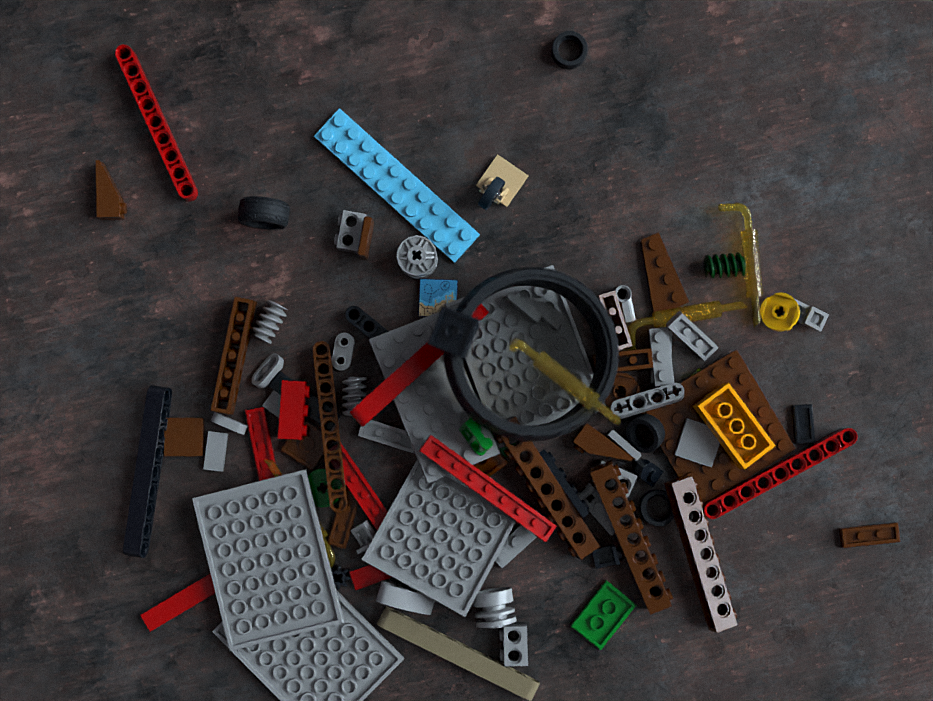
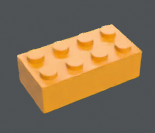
[693,383,775,469]

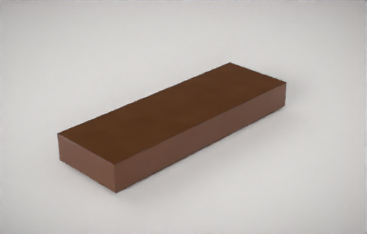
[327,489,359,549]
[839,522,901,548]

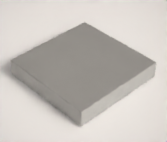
[674,418,720,468]

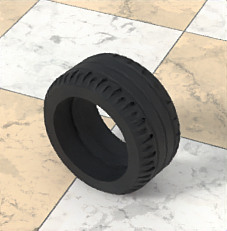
[237,196,290,230]

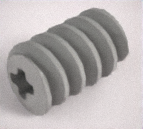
[252,300,288,344]
[342,377,367,416]

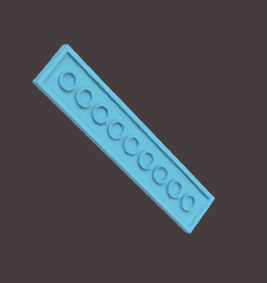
[314,108,480,263]

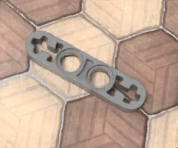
[611,383,685,419]

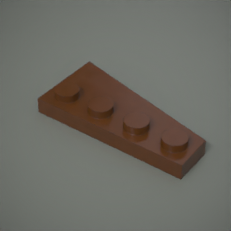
[640,232,689,317]

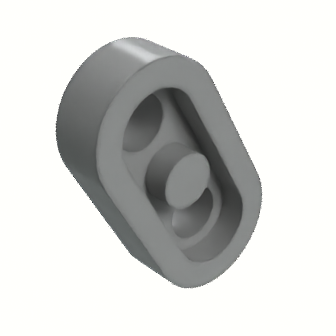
[331,333,355,371]
[252,353,284,389]

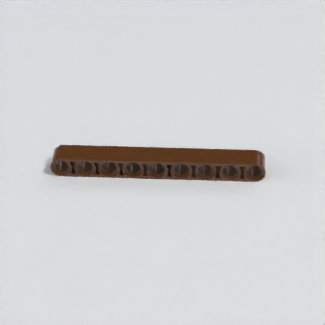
[313,341,347,513]

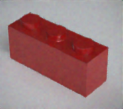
[278,380,310,440]

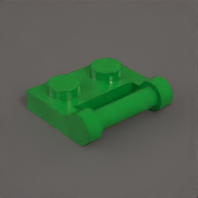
[458,418,493,456]

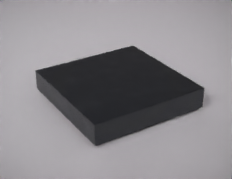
[428,306,481,359]

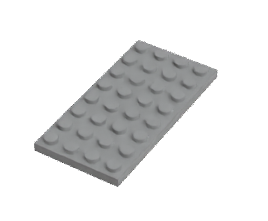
[369,312,500,484]

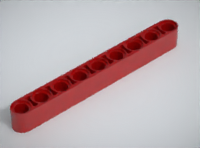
[115,44,198,201]
[349,303,489,427]
[702,428,858,519]

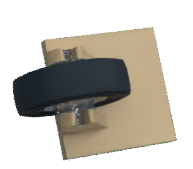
[476,154,529,210]

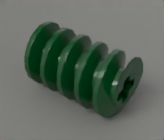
[704,252,746,279]

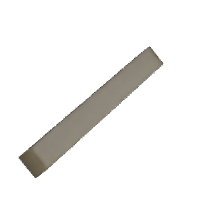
[377,606,540,701]

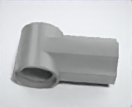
[613,285,636,323]

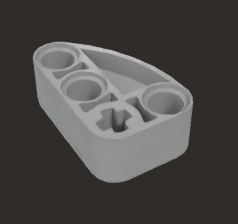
[376,580,435,615]

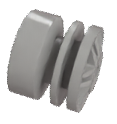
[397,235,438,279]
[473,587,516,629]

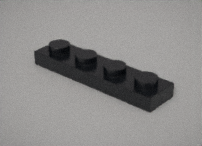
[539,449,589,519]

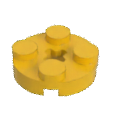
[760,292,800,332]

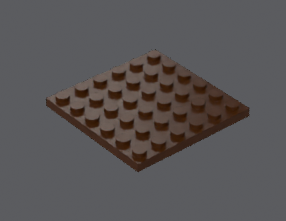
[638,349,796,504]

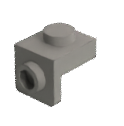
[351,520,376,554]

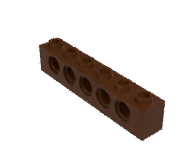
[211,297,257,415]

